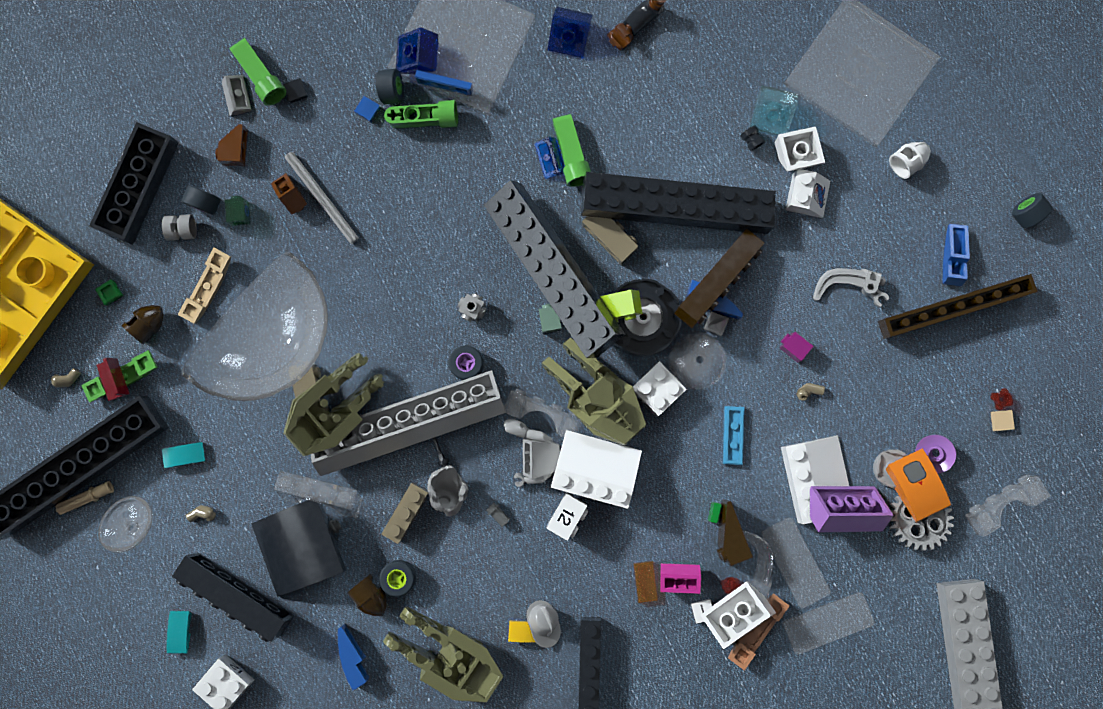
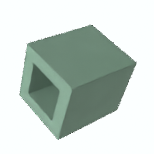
[539,304,561,334]

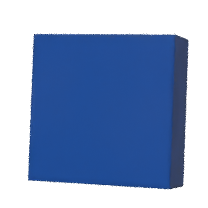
[354,96,381,123]

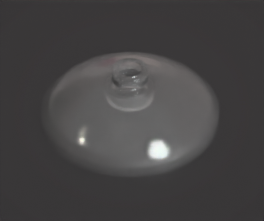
[669,333,727,390]
[98,496,153,553]

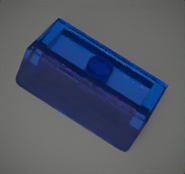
[534,136,565,179]

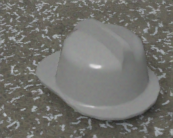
[526,600,561,648]

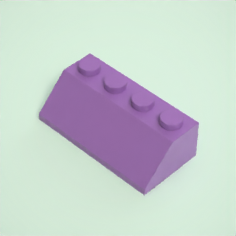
[810,486,894,532]

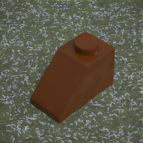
[215,124,248,166]
[271,173,307,215]

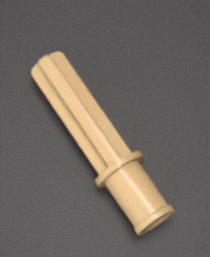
[55,481,114,515]

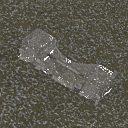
[504,389,582,437]
[965,474,1051,537]

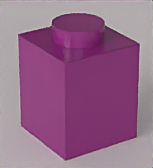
[780,332,813,363]

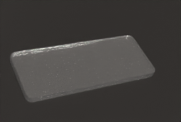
[761,518,831,608]
[783,592,874,655]

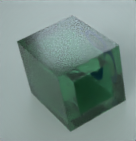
[225,196,251,226]

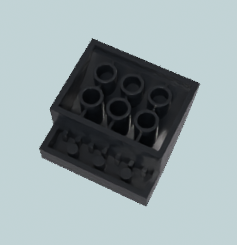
[251,496,346,597]

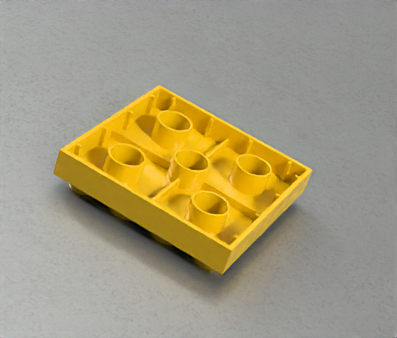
[0,199,94,390]

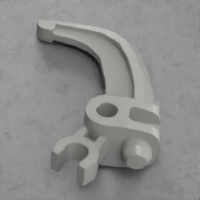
[813,268,890,308]

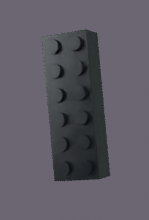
[89,122,179,245]
[172,552,294,642]

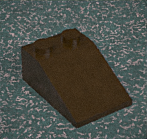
[716,499,753,566]

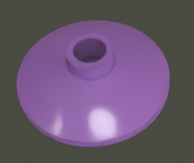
[915,435,956,473]

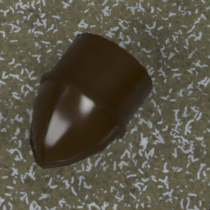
[121,305,164,345]
[347,574,387,616]

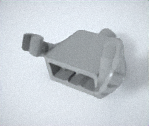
[504,419,561,487]

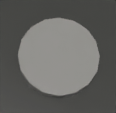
[873,450,907,488]

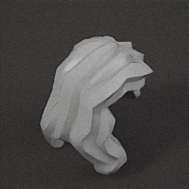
[428,465,469,517]

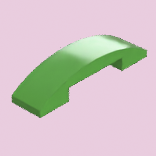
[81,350,158,402]

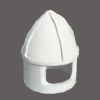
[889,142,931,179]

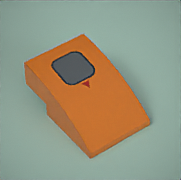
[886,448,951,522]

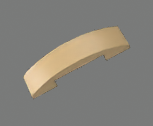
[178,248,231,324]

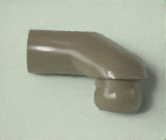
[51,368,81,388]
[796,383,825,401]
[186,505,216,523]

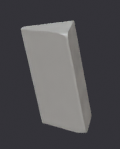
[222,75,252,116]

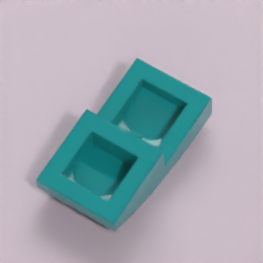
[161,442,205,468]
[167,611,192,654]

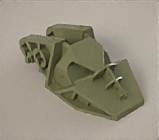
[541,338,646,446]
[283,353,384,456]
[383,607,503,702]

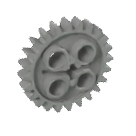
[889,496,954,551]

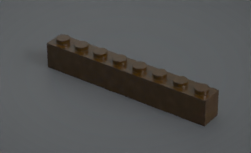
[878,274,1038,339]

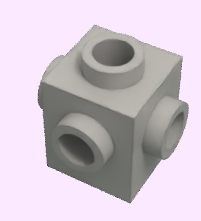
[457,293,487,322]

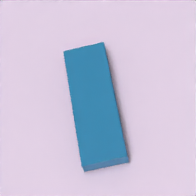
[723,406,745,465]

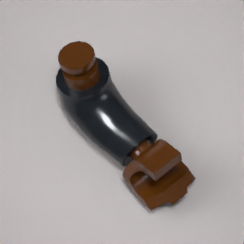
[607,0,666,51]

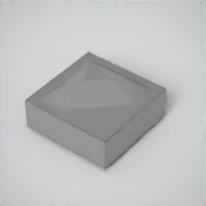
[704,312,729,337]

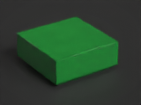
[95,279,123,306]
[708,502,722,523]

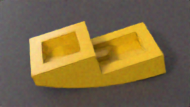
[508,620,535,642]

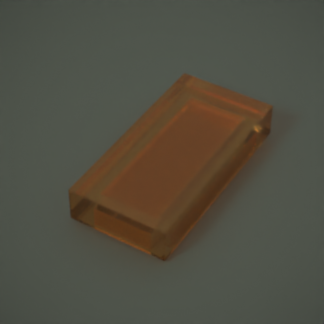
[633,561,658,603]

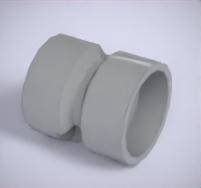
[162,214,197,241]

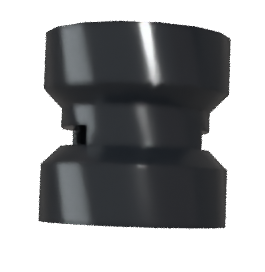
[740,125,766,151]

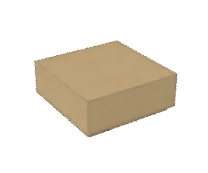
[991,410,1015,431]

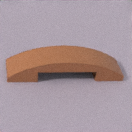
[728,594,790,670]

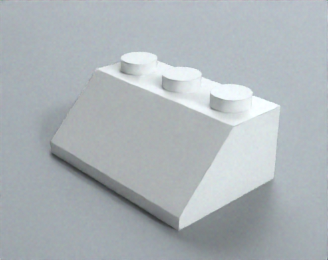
[701,581,776,649]

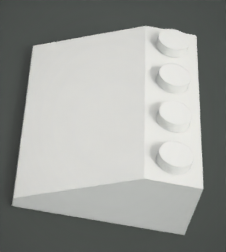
[551,430,642,509]
[781,435,849,524]

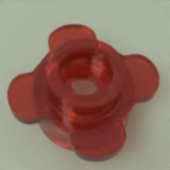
[990,388,1013,410]
[720,577,741,594]

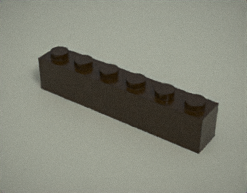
[674,229,764,328]

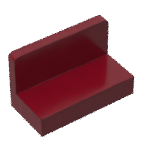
[96,357,129,401]

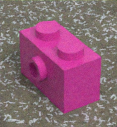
[660,563,701,594]

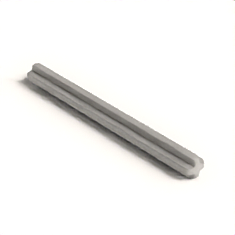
[285,152,359,244]

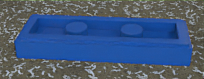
[415,70,473,96]

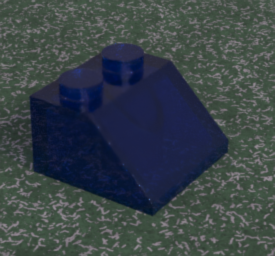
[547,7,593,58]
[396,27,439,74]

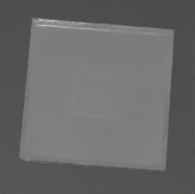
[387,0,536,116]
[784,0,940,147]

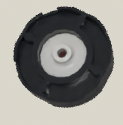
[613,278,682,357]

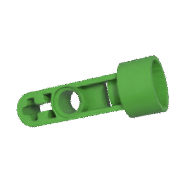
[229,38,286,106]
[384,100,458,128]
[552,114,591,187]

